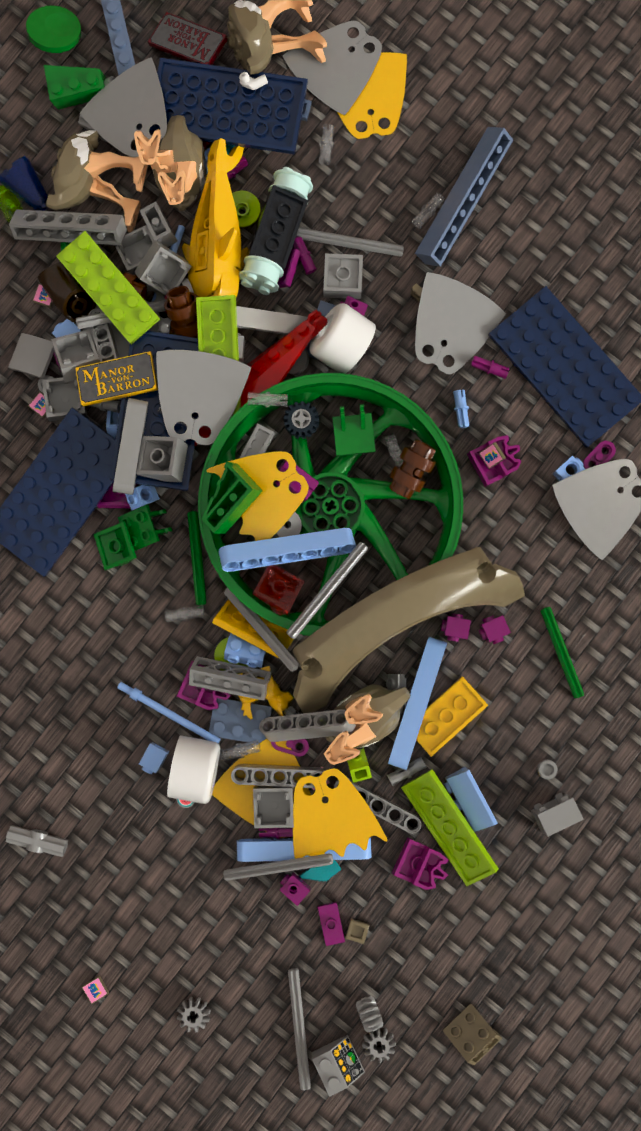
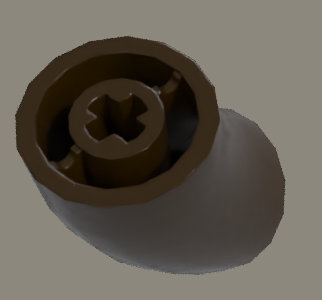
[37,262,96,323]

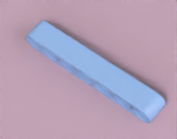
[218,528,356,572]
[388,637,447,770]
[237,837,372,862]

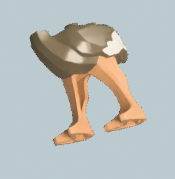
[227,0,327,75]
[134,115,207,212]
[46,130,148,233]
[324,684,411,765]

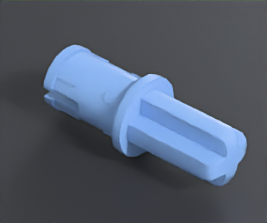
[453,390,469,428]

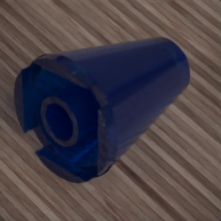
[0,156,48,211]

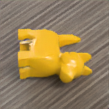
[238,666,293,720]

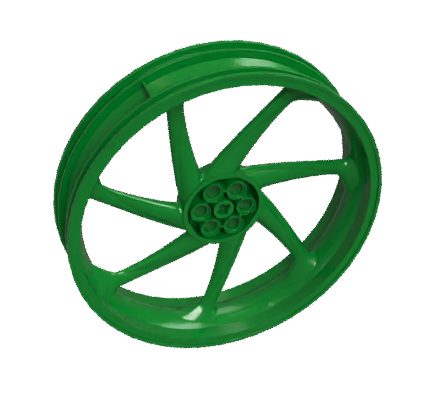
[198,373,463,636]

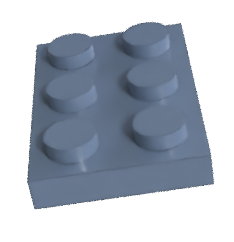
[209,698,272,744]

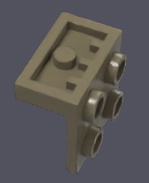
[443,1004,502,1066]

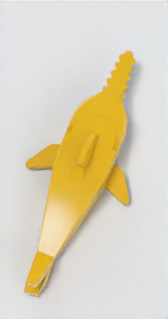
[182,138,249,297]

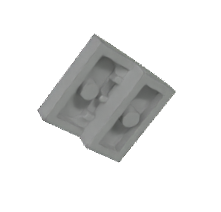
[8,333,54,379]

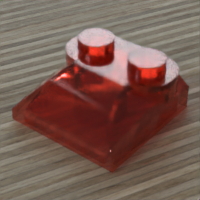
[253,565,305,615]

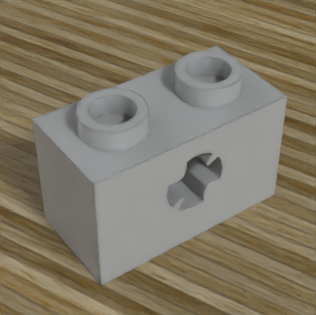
[139,201,178,247]

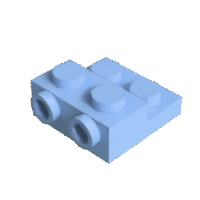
[224,633,266,668]

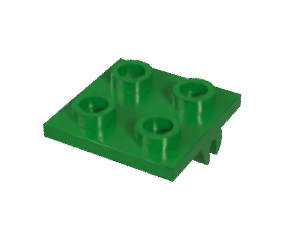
[332,404,376,456]
[118,505,173,551]

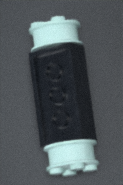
[239,167,313,295]

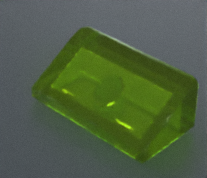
[0,184,23,223]

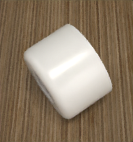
[309,303,376,374]
[167,735,220,804]

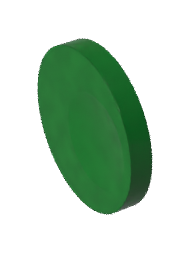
[26,6,81,53]

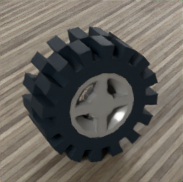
[284,401,319,439]

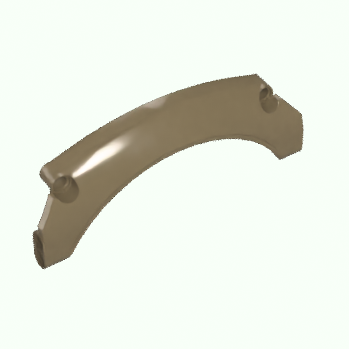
[293,547,525,714]

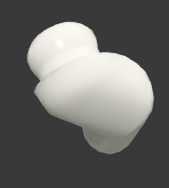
[239,72,268,90]

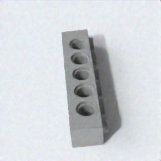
[9,209,127,245]

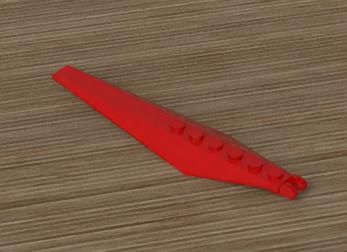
[194,310,328,446]

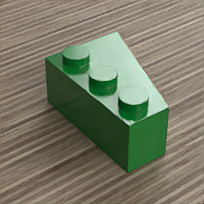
[44,65,106,110]
[201,462,263,534]

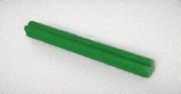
[187,511,207,606]
[540,607,584,698]

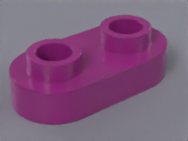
[583,441,616,469]
[271,739,309,757]

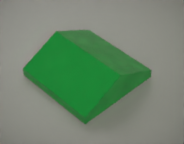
[94,522,137,570]

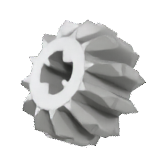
[356,996,383,1033]
[177,997,211,1033]
[362,1028,396,1063]

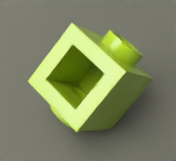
[347,748,372,783]

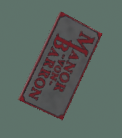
[147,12,228,65]

